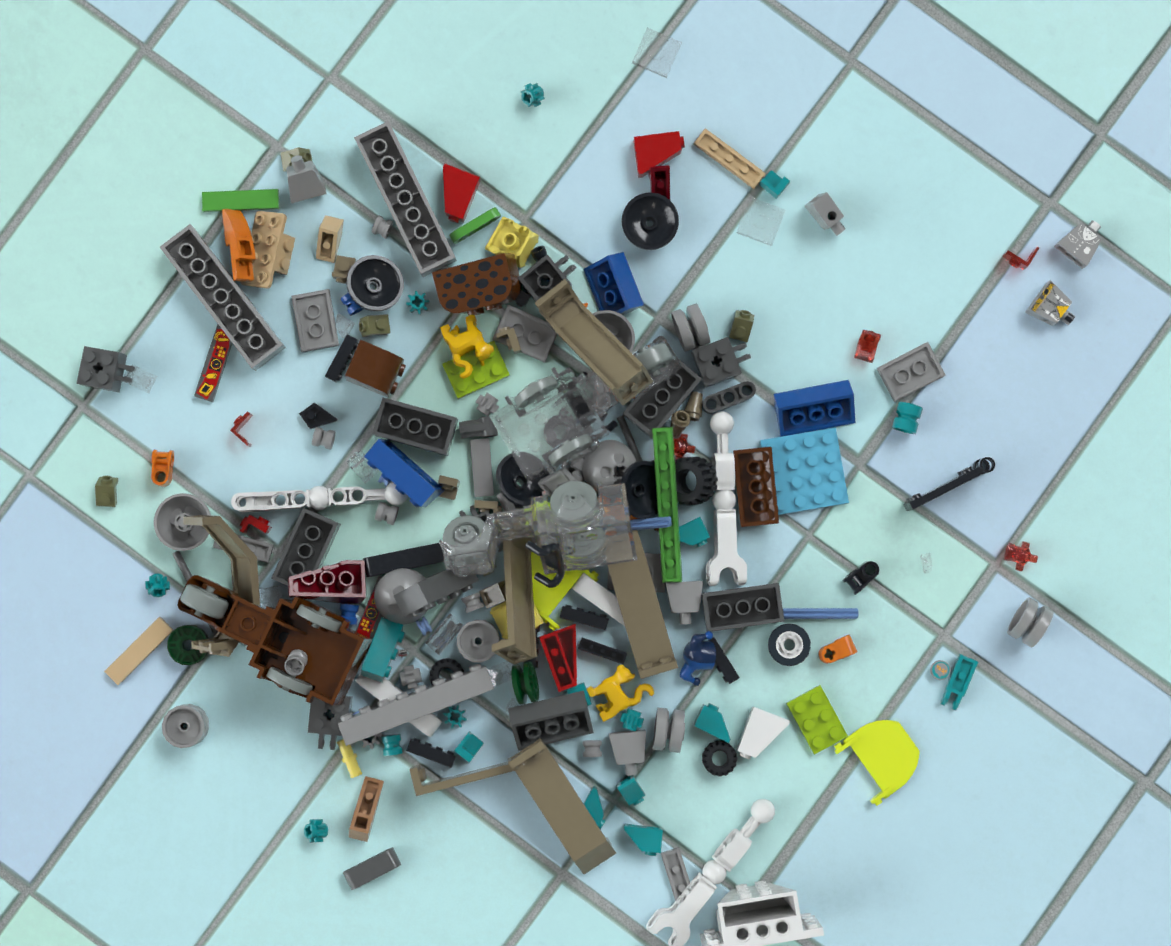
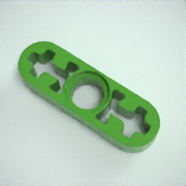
[449,207,501,244]

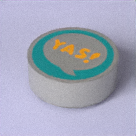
[930,660,951,680]

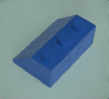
[584,252,644,315]

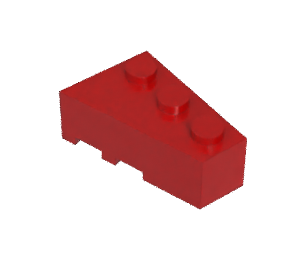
[539,624,577,692]

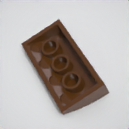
[733,447,779,527]

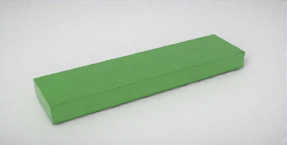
[202,189,279,212]

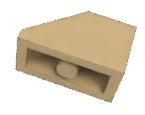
[316,215,344,263]

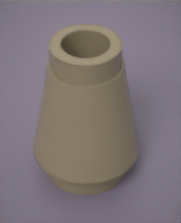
[684,392,703,421]
[670,410,690,437]

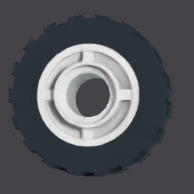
[768,624,811,666]

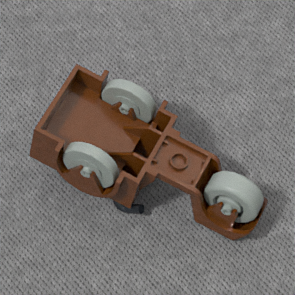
[177,575,373,706]

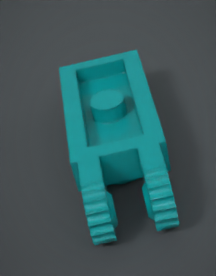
[940,654,978,711]

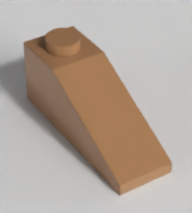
[349,776,384,842]

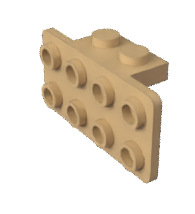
[240,211,295,289]

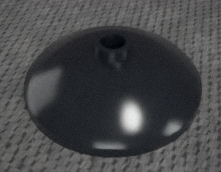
[622,193,679,250]
[346,255,404,311]
[496,452,550,507]
[620,461,658,519]

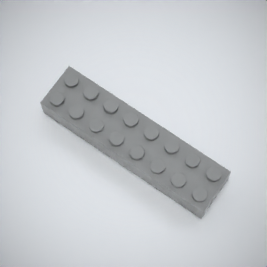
[354,121,457,277]
[160,224,286,371]
[338,664,494,746]

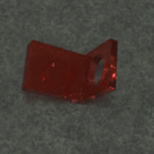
[1002,246,1039,270]
[230,411,253,447]

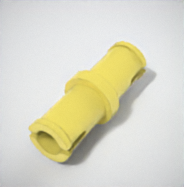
[337,739,362,778]

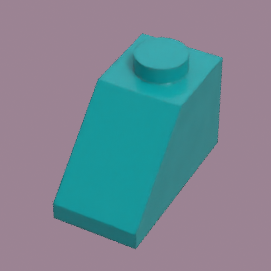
[679,517,710,547]
[693,703,731,743]
[617,775,645,806]
[584,786,605,830]
[624,824,663,856]

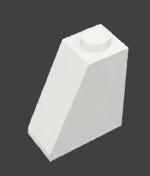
[736,706,790,759]

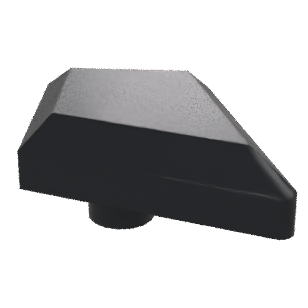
[299,402,338,429]

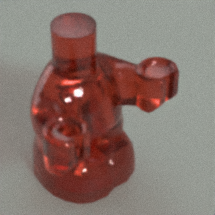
[673,433,696,460]
[1003,541,1038,571]

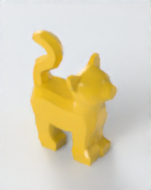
[440,315,494,378]
[586,664,654,722]

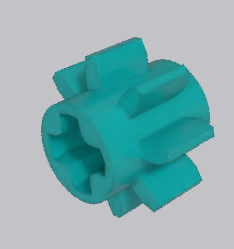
[521,83,545,107]
[406,290,430,315]
[145,573,170,597]
[443,705,467,729]
[620,709,644,731]
[304,819,328,843]

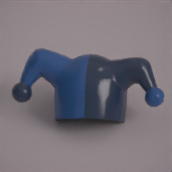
[680,631,716,686]

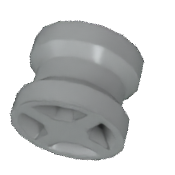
[372,215,393,239]
[461,592,484,613]
[583,740,602,757]

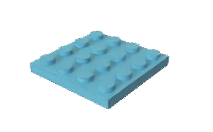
[760,427,849,515]

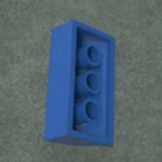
[773,380,856,437]
[364,439,445,507]

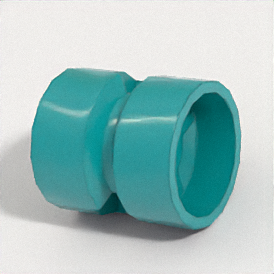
[892,402,923,434]

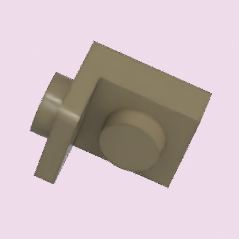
[332,255,356,284]
[496,327,522,354]
[438,475,460,500]
[474,500,502,521]
[479,580,506,609]

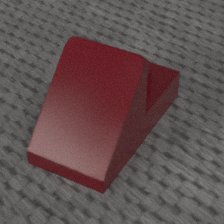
[648,165,670,200]

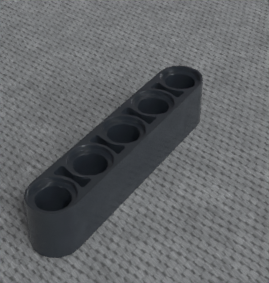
[363,542,454,577]

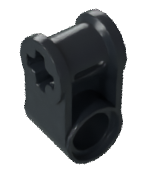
[842,561,879,595]

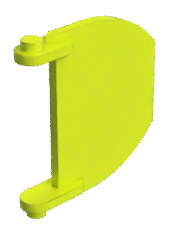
[531,546,599,631]
[834,720,920,806]

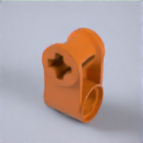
[151,449,174,487]
[818,634,858,663]

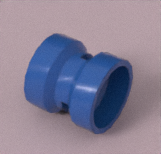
[341,293,364,316]
[339,603,359,625]

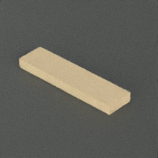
[693,128,766,189]
[104,617,174,685]

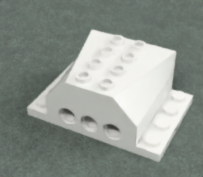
[700,881,824,946]

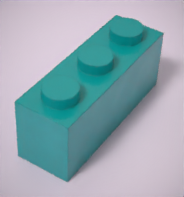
[361,617,405,683]

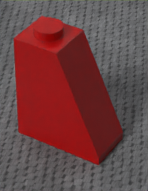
[633,131,685,178]
[443,163,481,223]

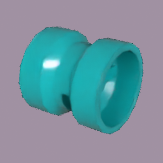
[381,734,403,756]

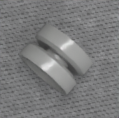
[671,303,710,352]
[1007,597,1053,648]
[457,620,500,663]
[162,704,209,748]
[653,707,685,753]

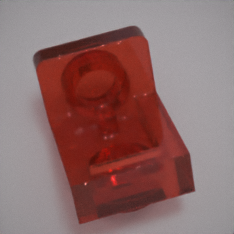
[854,330,881,363]

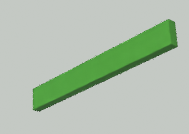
[652,427,683,583]

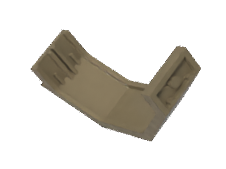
[183,515,260,657]

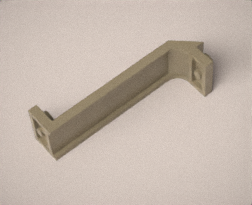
[535,279,653,406]
[492,515,556,664]
[603,530,678,679]
[508,738,616,874]
[409,762,515,796]

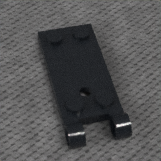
[903,457,995,511]

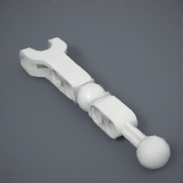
[705,411,747,586]
[231,482,408,512]
[646,799,775,946]

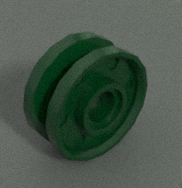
[167,625,209,665]
[511,662,539,705]

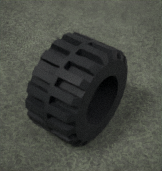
[675,456,718,506]

